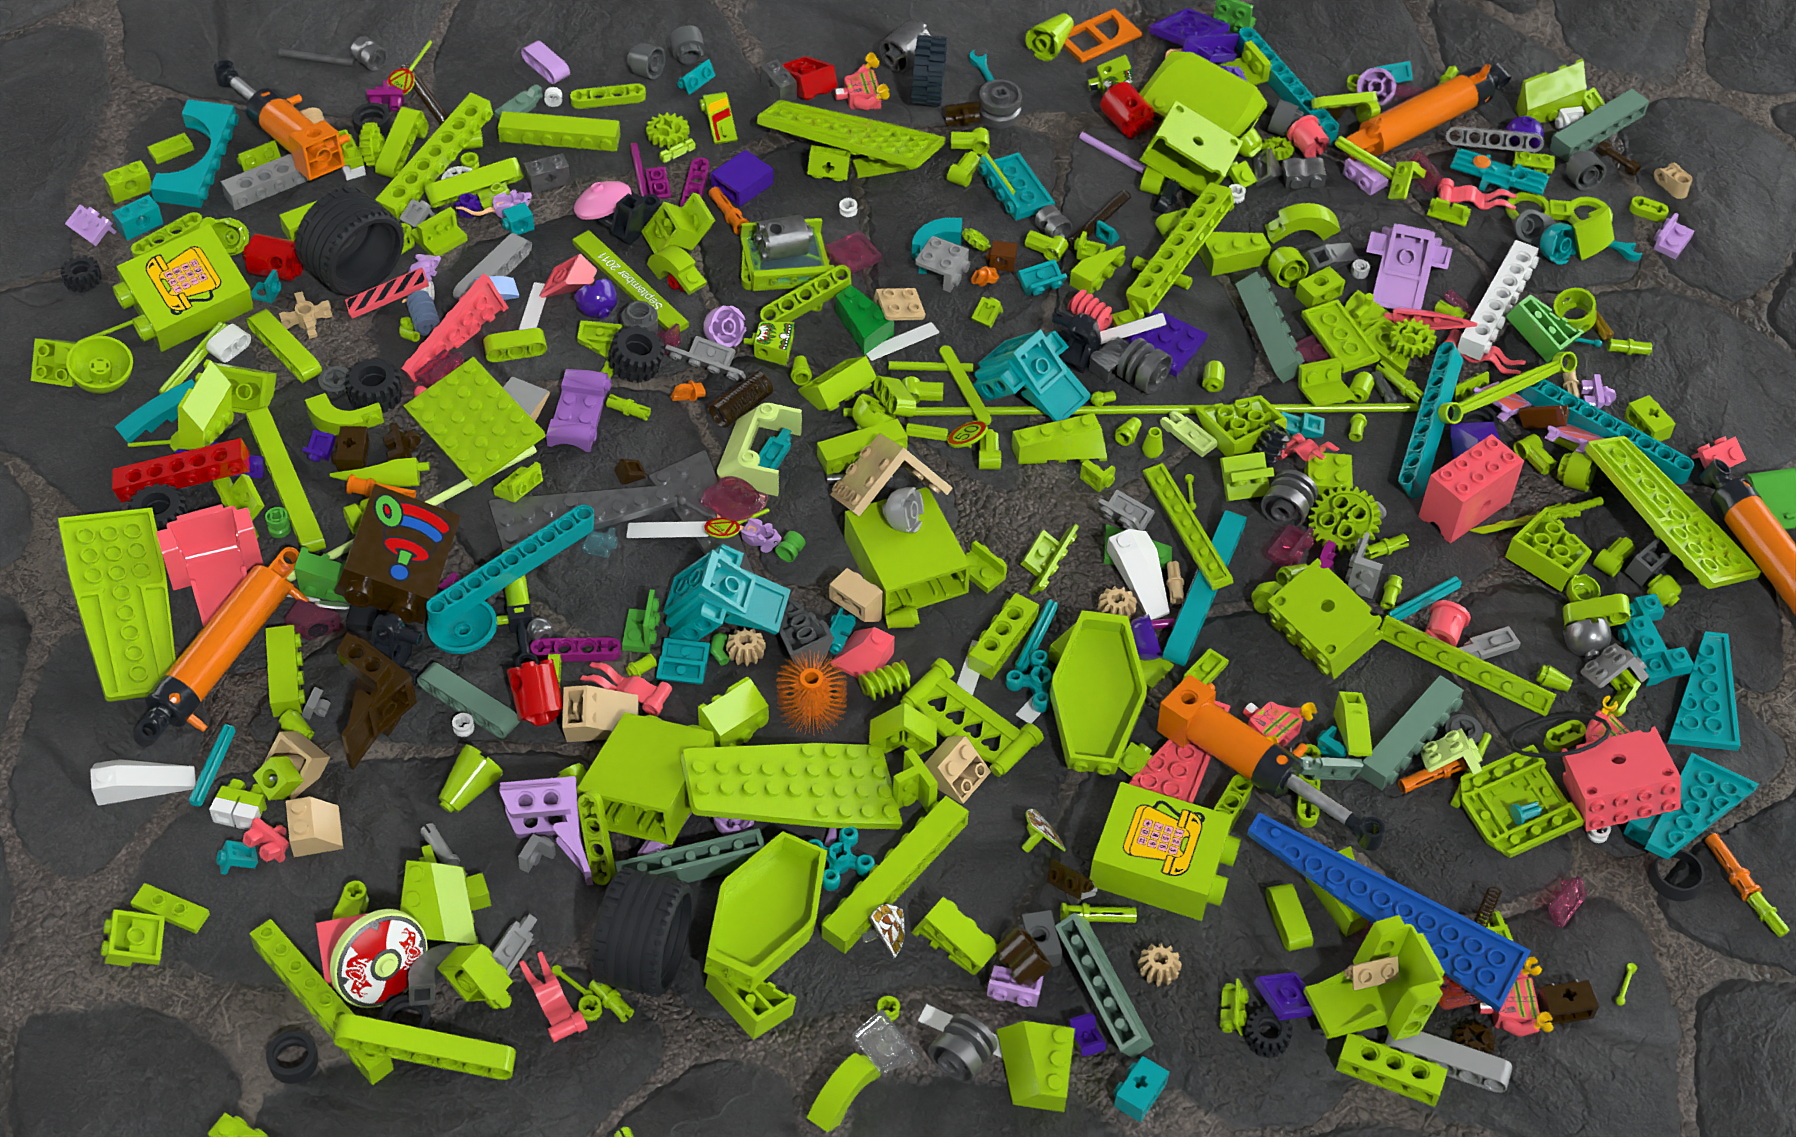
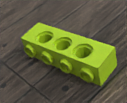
[967,593,1039,680]
[1336,1033,1448,1107]

